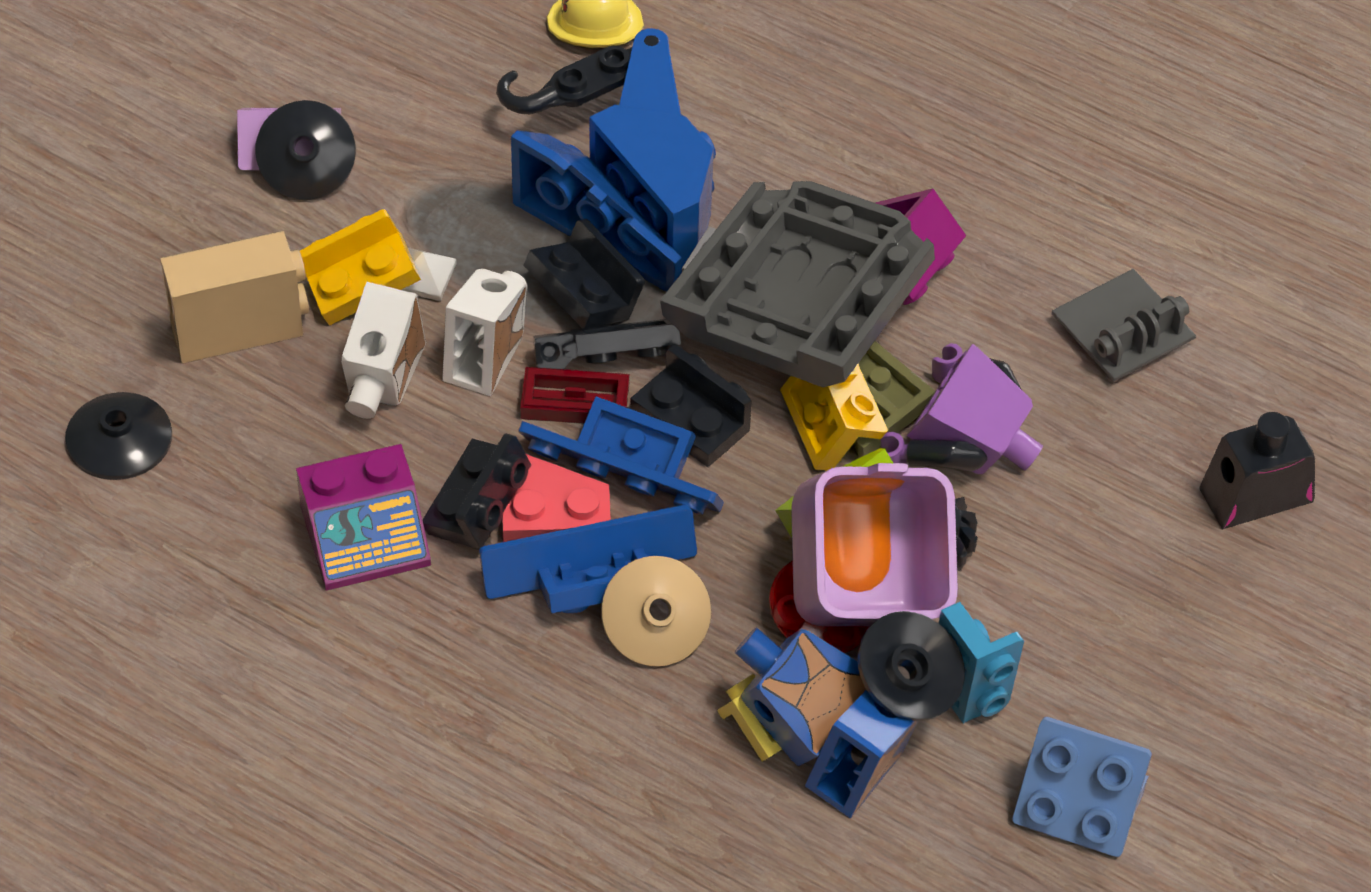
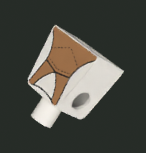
[443,269,527,396]
[341,282,426,419]

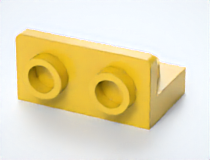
[300,209,421,326]
[780,364,888,471]

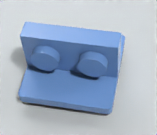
[1012,717,1152,857]

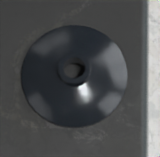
[255,100,356,200]
[65,392,172,480]
[858,611,965,721]

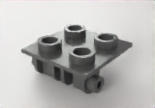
[1051,269,1196,382]

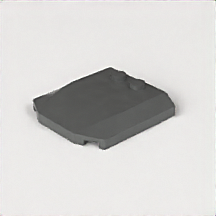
[660,181,935,387]

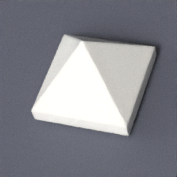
[402,248,456,301]

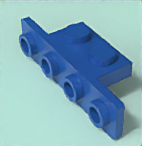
[518,396,724,515]
[479,505,697,613]

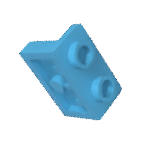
[938,602,1024,723]

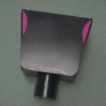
[1200,412,1315,530]

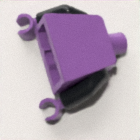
[881,343,1043,474]

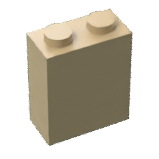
[160,231,309,363]

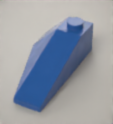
[511,130,681,292]

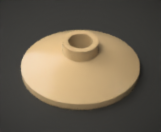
[601,556,711,666]

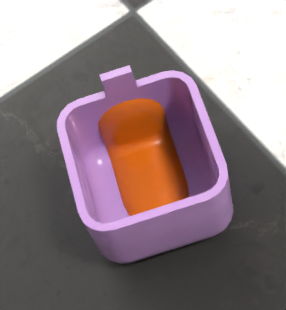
[791,463,958,626]

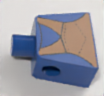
[734,627,866,767]
[805,690,918,819]

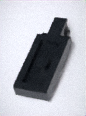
[533,319,681,369]

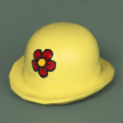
[546,0,644,48]

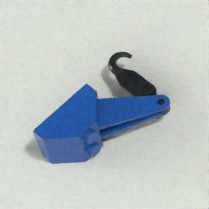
[496,28,716,273]

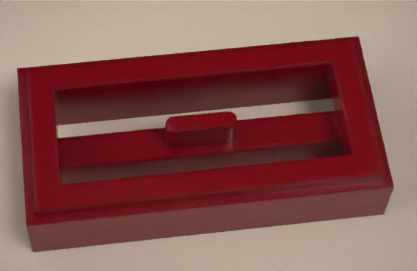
[520,367,630,424]

